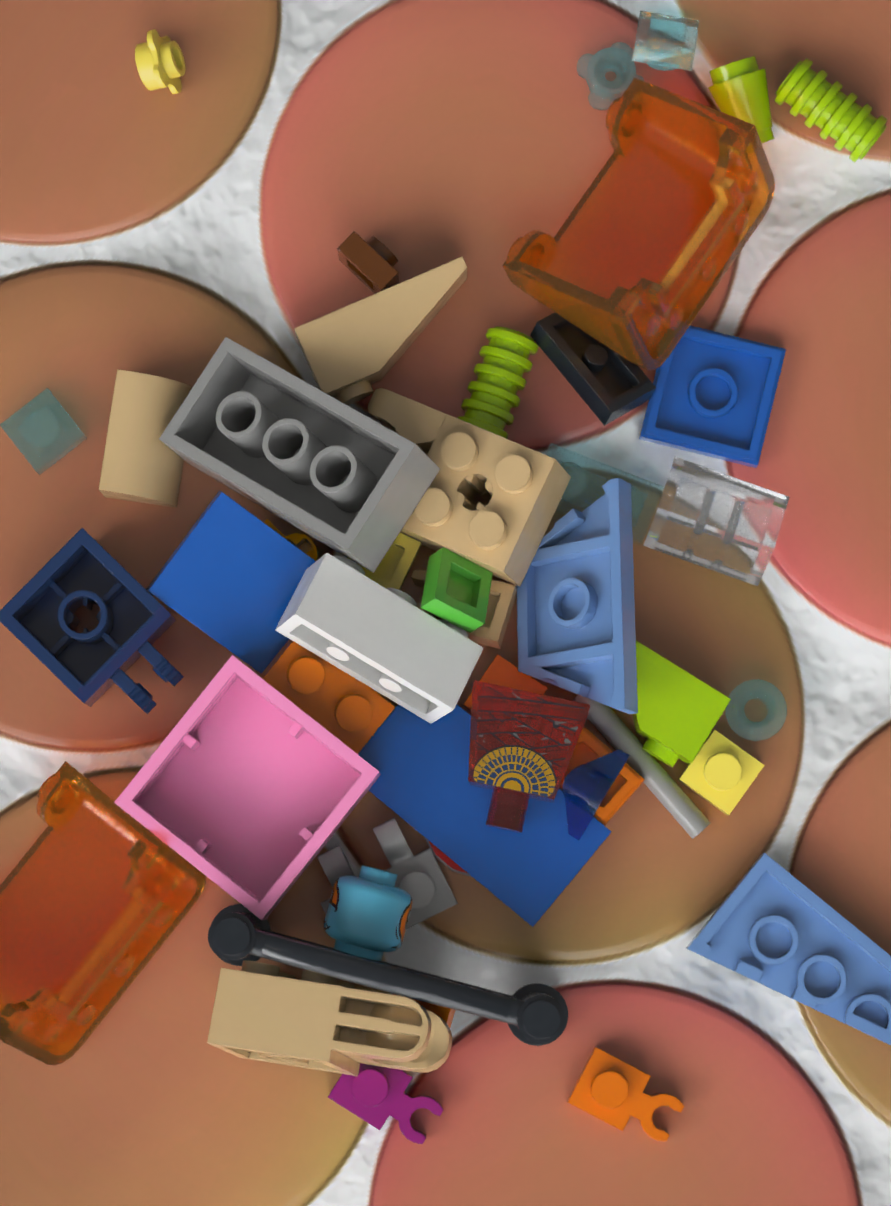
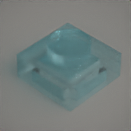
[632,10,699,71]
[0,388,87,475]

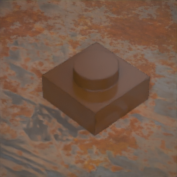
[337,231,399,294]

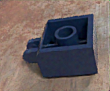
[0,528,184,714]

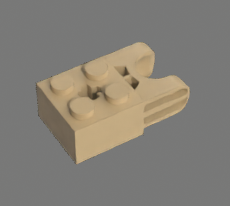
[368,388,571,587]
[207,960,452,1076]

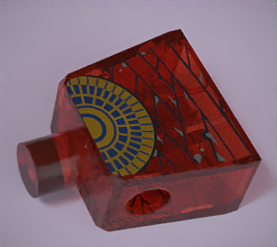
[468,680,590,833]

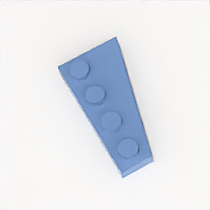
[686,853,891,1045]

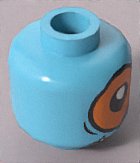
[324,865,413,961]

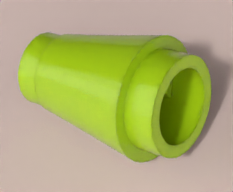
[708,56,775,150]

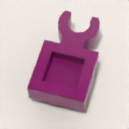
[328,1063,443,1144]

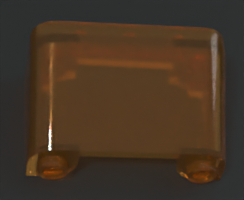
[502,78,775,370]
[0,761,206,1066]

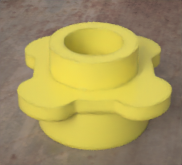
[135,29,185,94]

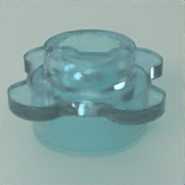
[576,42,645,111]

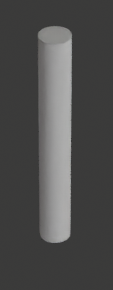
[572,695,711,839]

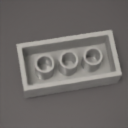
[159,337,440,573]

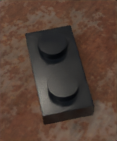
[530,298,656,426]

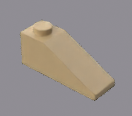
[294,257,467,405]

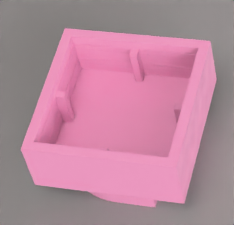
[114,655,381,920]

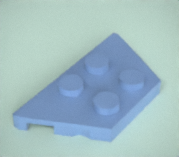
[516,478,638,714]

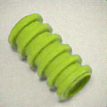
[775,58,888,163]
[457,326,539,439]

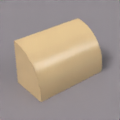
[99,369,192,507]

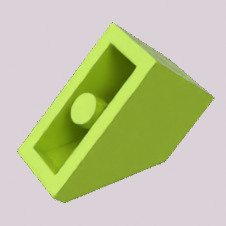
[632,640,731,767]

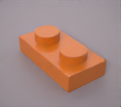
[260,639,395,754]

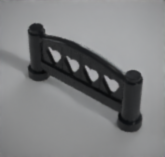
[208,904,568,1046]

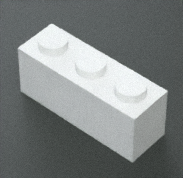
[275,553,484,724]

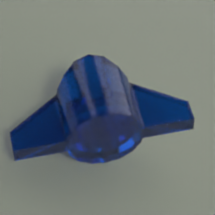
[562,749,630,840]

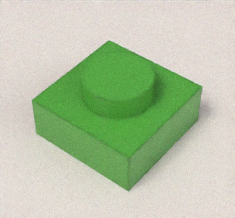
[420,547,493,633]

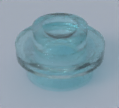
[725,680,787,741]

